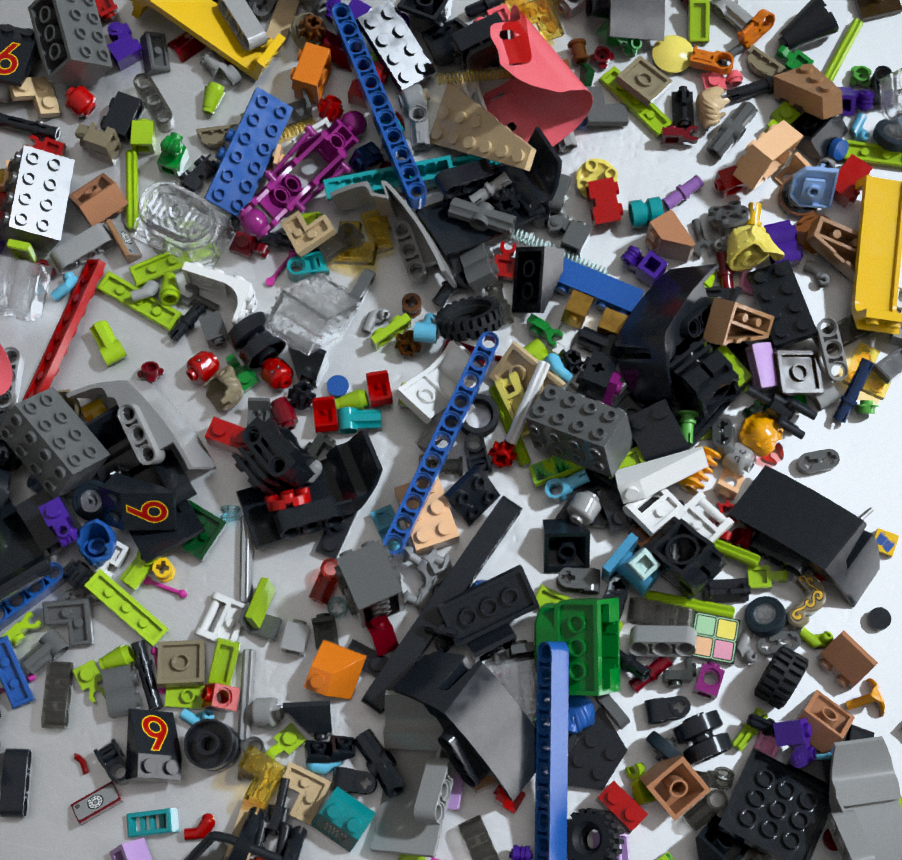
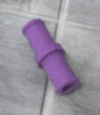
[661,175,704,210]

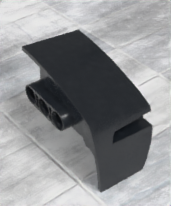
[415,127,562,256]
[728,465,880,608]

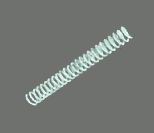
[507,228,609,275]

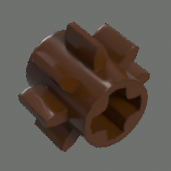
[298,15,325,41]
[395,328,421,357]

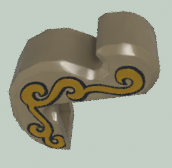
[786,573,826,631]

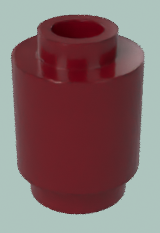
[270,397,299,430]

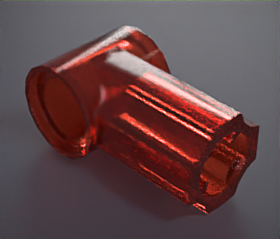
[309,558,338,606]

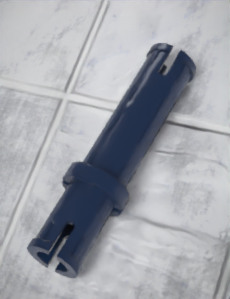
[832,357,875,423]

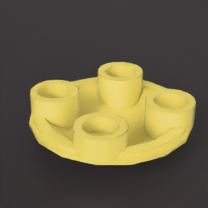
[652,35,693,75]
[575,158,618,198]

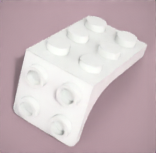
[182,261,257,326]
[395,339,484,424]

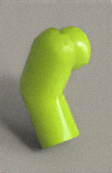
[799,627,834,649]

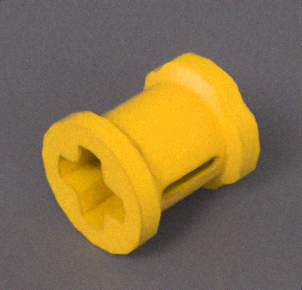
[152,558,175,582]

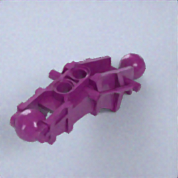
[237,110,367,240]

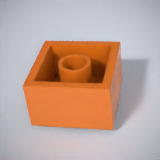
[290,42,333,105]

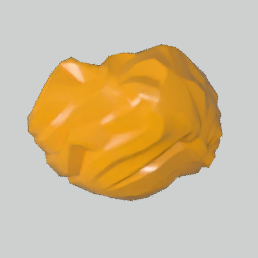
[738,412,783,457]

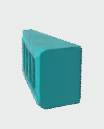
[126,808,179,838]

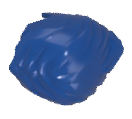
[76,519,117,567]
[568,695,595,735]

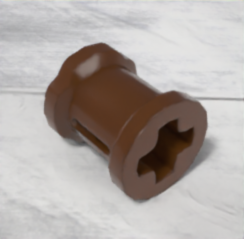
[567,38,590,66]
[402,293,422,319]

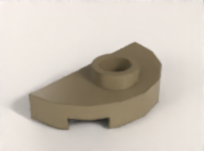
[747,44,786,77]
[196,124,238,149]

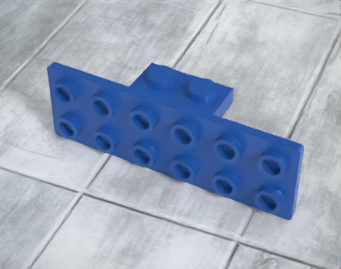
[204,87,293,218]

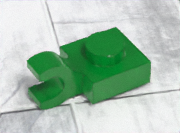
[775,45,814,71]
[527,313,563,348]
[225,353,261,394]

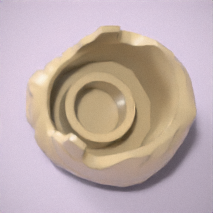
[696,86,730,129]

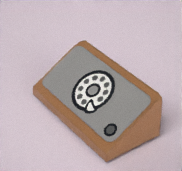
[106,219,142,264]

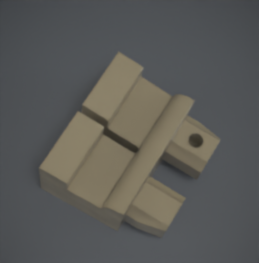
[75,122,123,165]

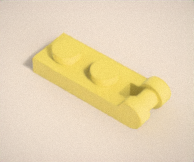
[495,371,530,437]

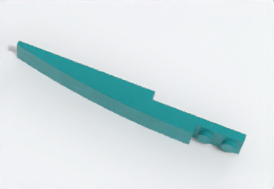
[323,155,501,201]

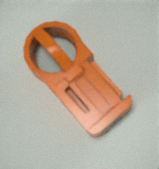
[737,9,775,49]
[690,46,734,75]

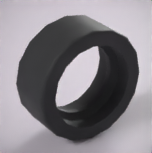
[461,394,499,437]

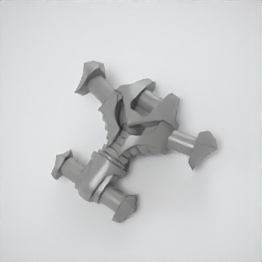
[402,546,453,611]

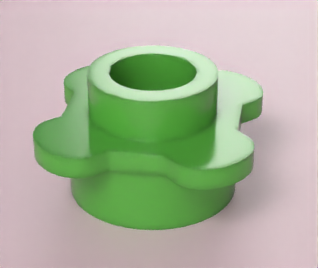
[849,65,872,87]
[854,400,879,414]

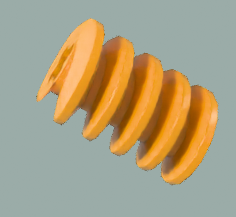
[677,446,722,495]

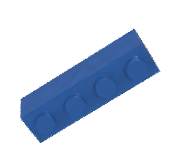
[555,258,644,316]

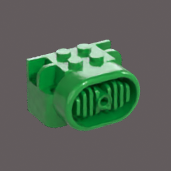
[534,597,620,696]

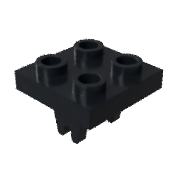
[444,463,501,526]

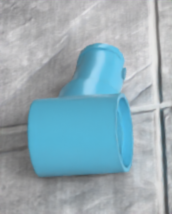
[413,313,438,343]
[545,468,590,503]

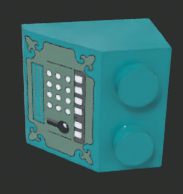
[311,787,376,852]

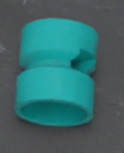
[628,197,664,229]

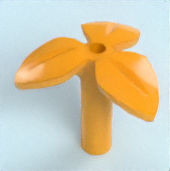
[846,678,886,717]

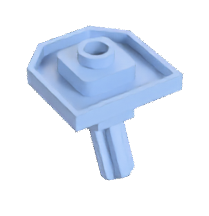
[789,163,839,209]

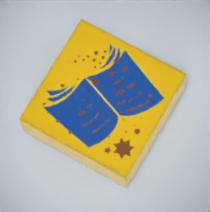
[874,528,899,558]

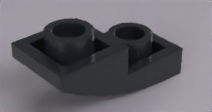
[304,735,356,763]

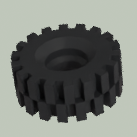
[567,808,625,860]

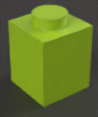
[130,118,156,153]

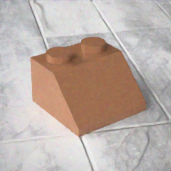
[68,173,129,227]
[645,209,696,262]
[816,630,878,690]
[796,690,855,754]
[639,755,711,821]

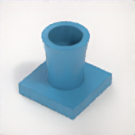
[601,532,662,597]

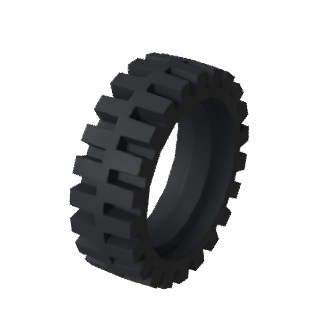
[436,296,504,342]

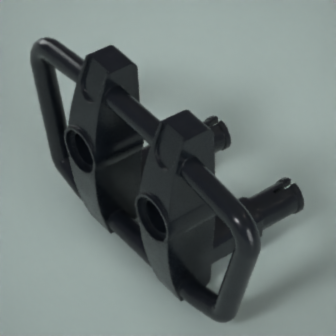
[184,807,307,860]

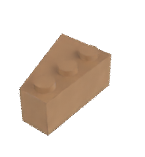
[773,63,843,120]
[805,216,858,283]

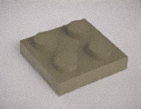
[615,56,673,107]
[157,640,205,688]

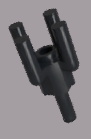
[744,385,818,439]
[253,777,293,855]

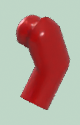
[184,813,216,841]

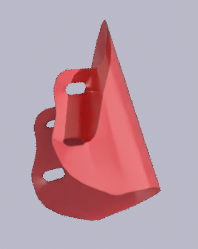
[483,4,593,147]

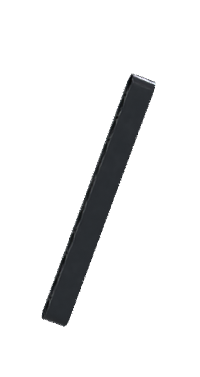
[361,495,523,715]

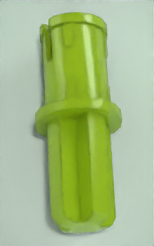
[732,707,768,752]

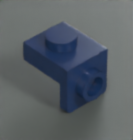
[348,141,384,173]

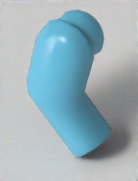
[850,112,870,142]
[50,272,78,301]
[544,353,573,383]
[179,708,214,726]
[306,761,342,775]

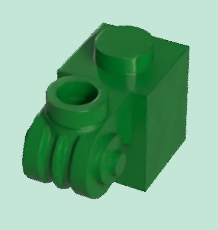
[595,19,643,57]
[157,132,189,178]

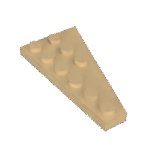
[430,81,536,171]

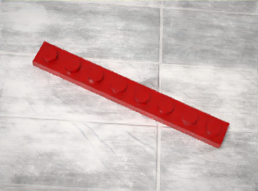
[22,259,106,401]

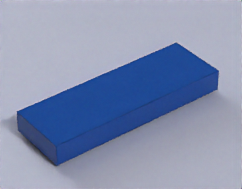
[0,635,35,709]

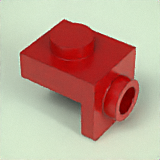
[95,0,118,20]
[366,370,393,407]
[312,396,338,433]
[493,784,526,814]

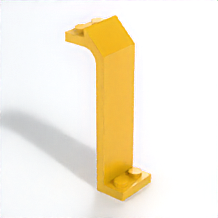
[130,0,286,81]
[851,175,902,335]

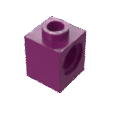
[692,662,725,700]

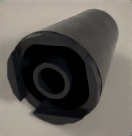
[778,0,839,51]

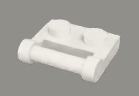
[623,488,684,537]
[673,492,734,543]
[194,592,246,643]

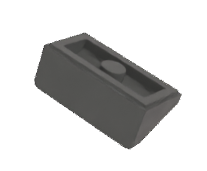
[140,31,171,75]

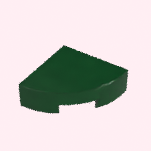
[580,63,595,86]
[742,400,764,419]

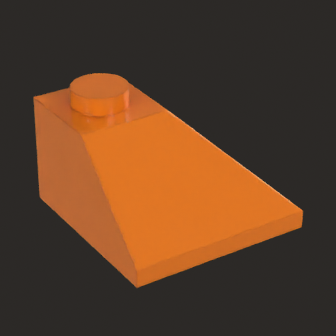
[304,640,367,700]

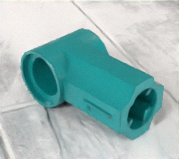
[338,407,382,434]

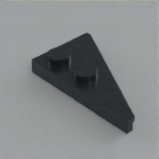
[595,491,685,533]

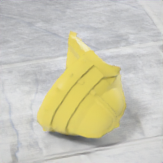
[726,225,784,271]

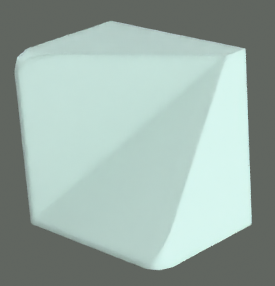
[626,547,661,581]

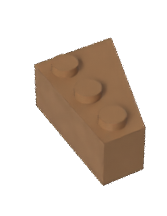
[703,297,775,346]

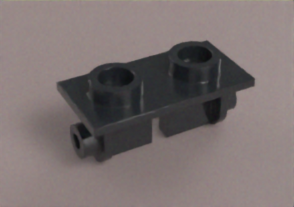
[671,86,694,130]
[176,154,217,195]
[703,578,751,602]

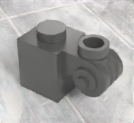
[547,212,592,258]

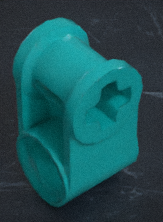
[287,251,330,283]

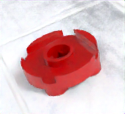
[264,487,311,511]

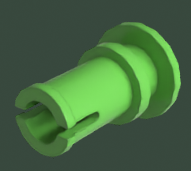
[676,410,699,445]

